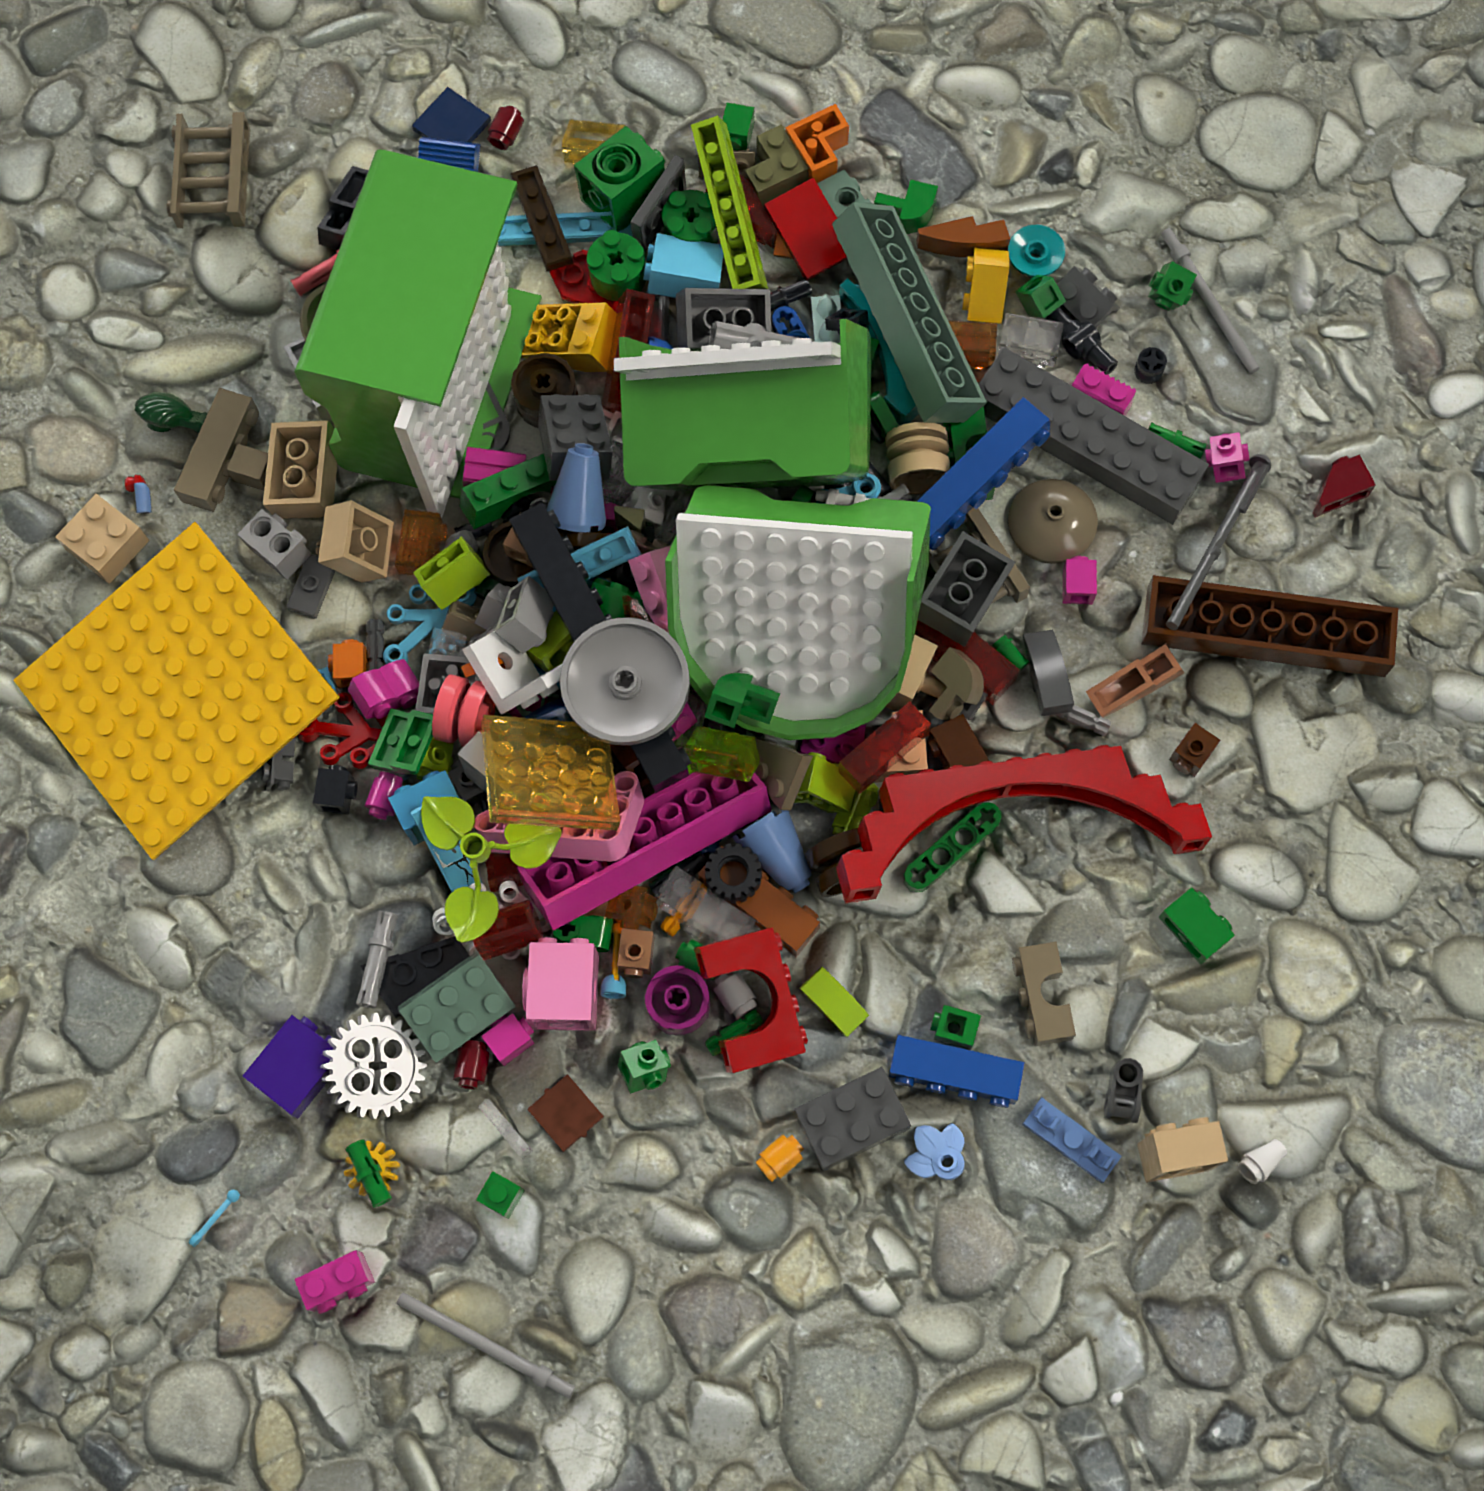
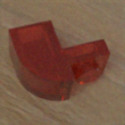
[485,852,523,893]

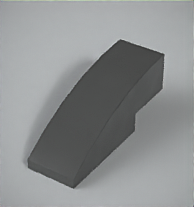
[1023,630,1074,716]

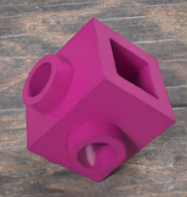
[1205,432,1250,483]

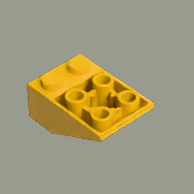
[521,302,623,372]

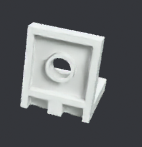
[462,631,563,715]

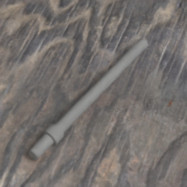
[1161,228,1260,374]
[397,1292,576,1399]

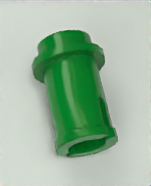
[991,635,1029,675]

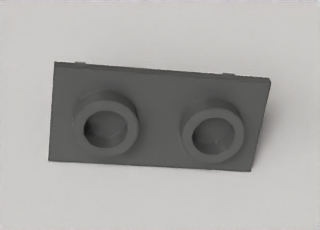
[261,738,295,791]

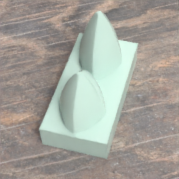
[811,294,841,343]

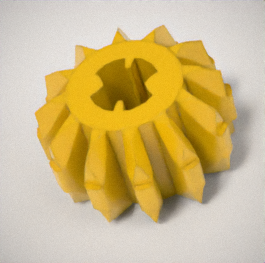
[344,1141,400,1196]

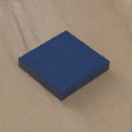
[412,87,491,143]

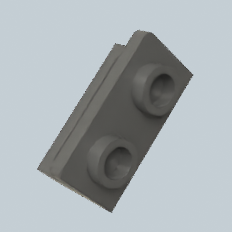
[1057,266,1120,328]

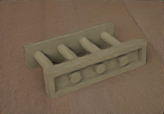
[167,112,250,228]
[927,508,1030,603]

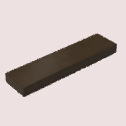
[510,165,574,272]

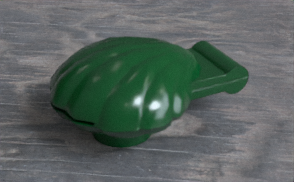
[135,392,208,433]

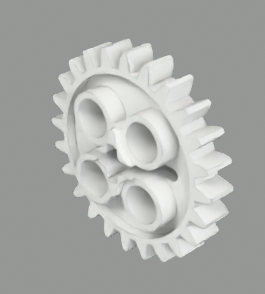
[321,1013,427,1119]

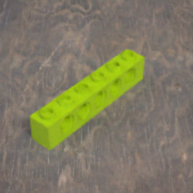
[691,115,768,289]

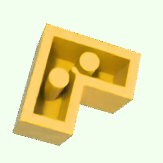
[962,248,1009,324]

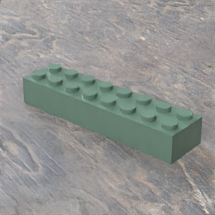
[832,202,987,423]

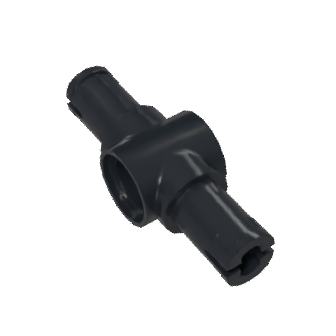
[1045,307,1118,375]

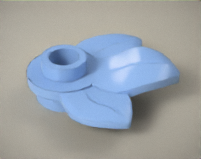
[904,1123,965,1180]

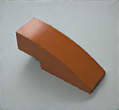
[916,216,1010,258]

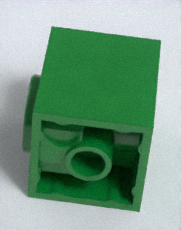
[574,126,665,232]

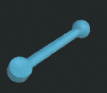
[189,1189,240,1247]

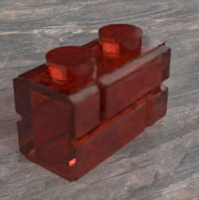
[473,899,544,961]

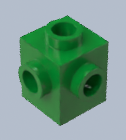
[1148,261,1197,311]
[618,1040,671,1094]

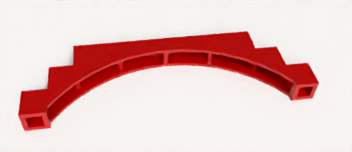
[836,745,1212,904]

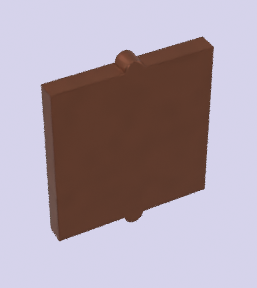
[527,1074,604,1152]

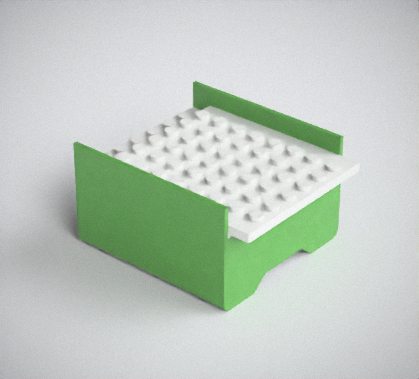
[294,149,542,520]

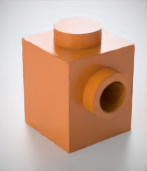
[328,639,368,688]

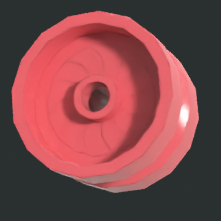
[432,674,496,747]

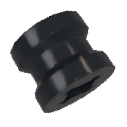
[1134,347,1167,384]

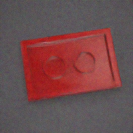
[763,177,848,280]

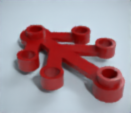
[297,692,388,769]

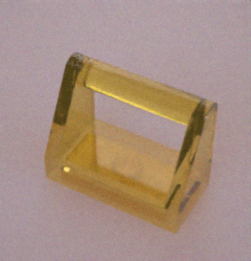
[562,119,626,163]

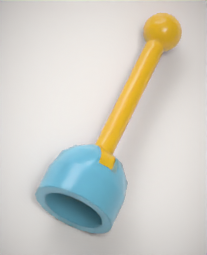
[601,922,626,999]

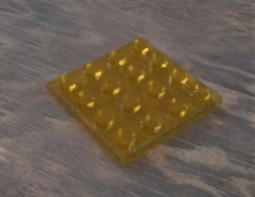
[481,715,620,831]

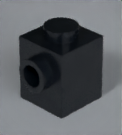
[312,765,358,815]

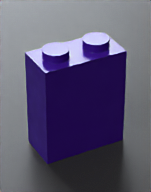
[242,1015,333,1119]

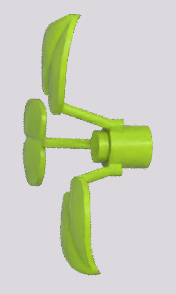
[421,796,562,943]

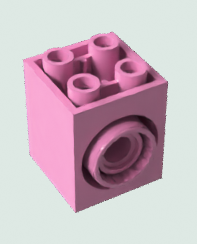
[522,937,599,1031]

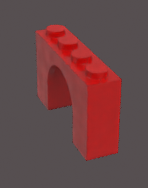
[694,927,808,1073]

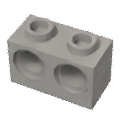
[237,509,312,580]

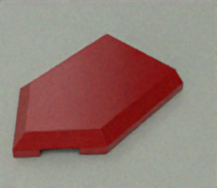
[549,249,626,314]

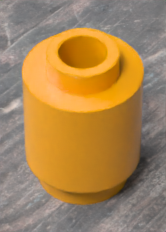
[755,1134,804,1182]

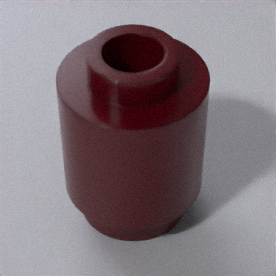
[487,105,524,150]
[453,1040,490,1090]

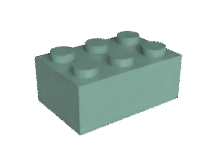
[398,952,516,1063]

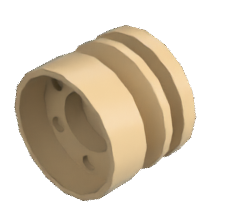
[885,422,951,494]

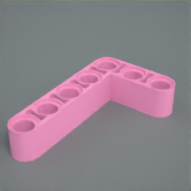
[474,771,644,862]

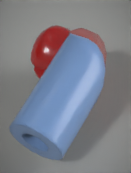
[125,474,152,513]

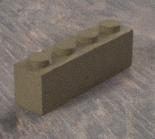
[174,388,259,512]

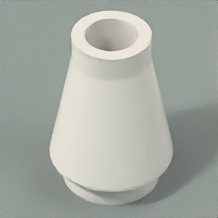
[1238,1139,1287,1184]

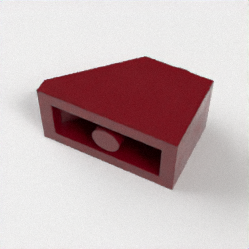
[1312,454,1376,518]

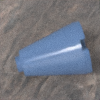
[546,443,606,532]
[732,810,812,894]

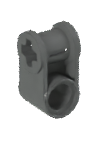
[1104,1058,1143,1123]

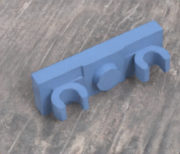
[1022,1097,1122,1183]

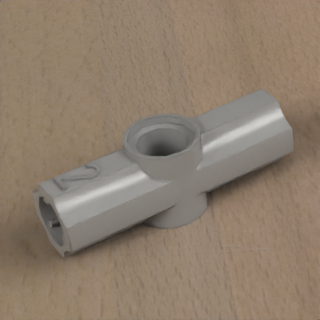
[708,321,797,349]

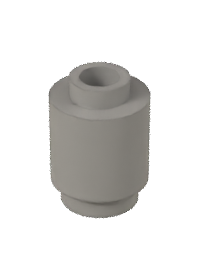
[713,972,758,1020]

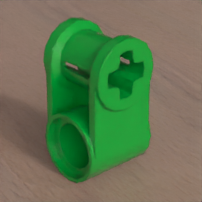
[552,915,614,952]

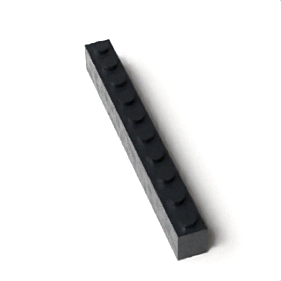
[509,503,691,793]

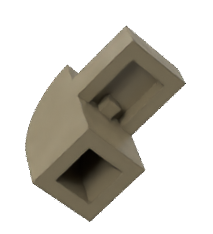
[929,647,984,721]

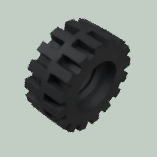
[705,843,762,904]

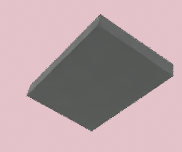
[630,155,686,254]

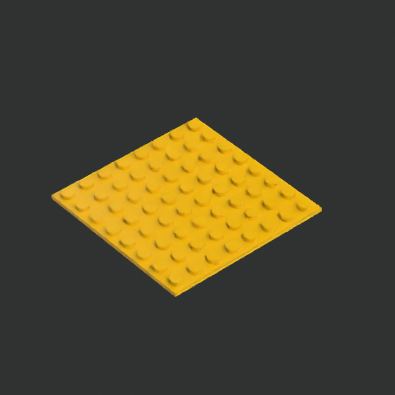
[13,522,340,860]

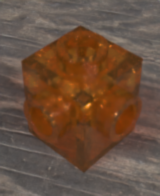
[605,885,658,930]

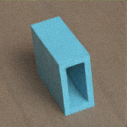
[643,233,724,298]

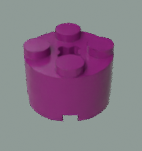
[645,965,710,1036]

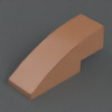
[1086,644,1184,717]

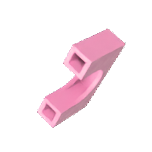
[628,546,671,633]

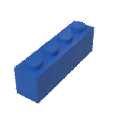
[888,1035,1025,1108]

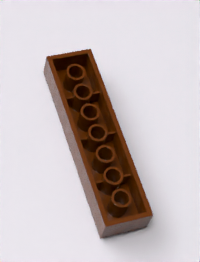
[1141,575,1399,677]

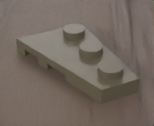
[738,735,813,810]

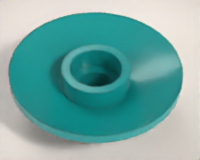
[1008,225,1066,277]

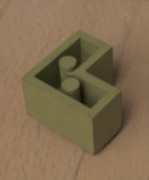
[745,124,809,210]

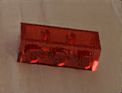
[839,701,931,795]

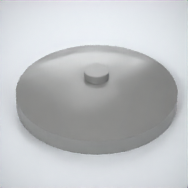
[560,618,690,745]

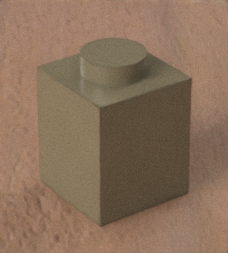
[227,444,268,491]

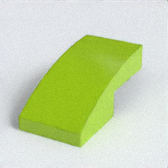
[799,967,869,1037]

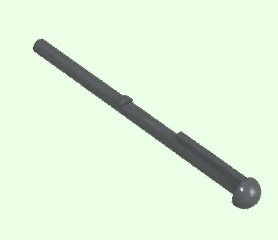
[1166,454,1271,630]

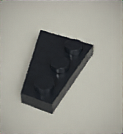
[360,936,470,1018]

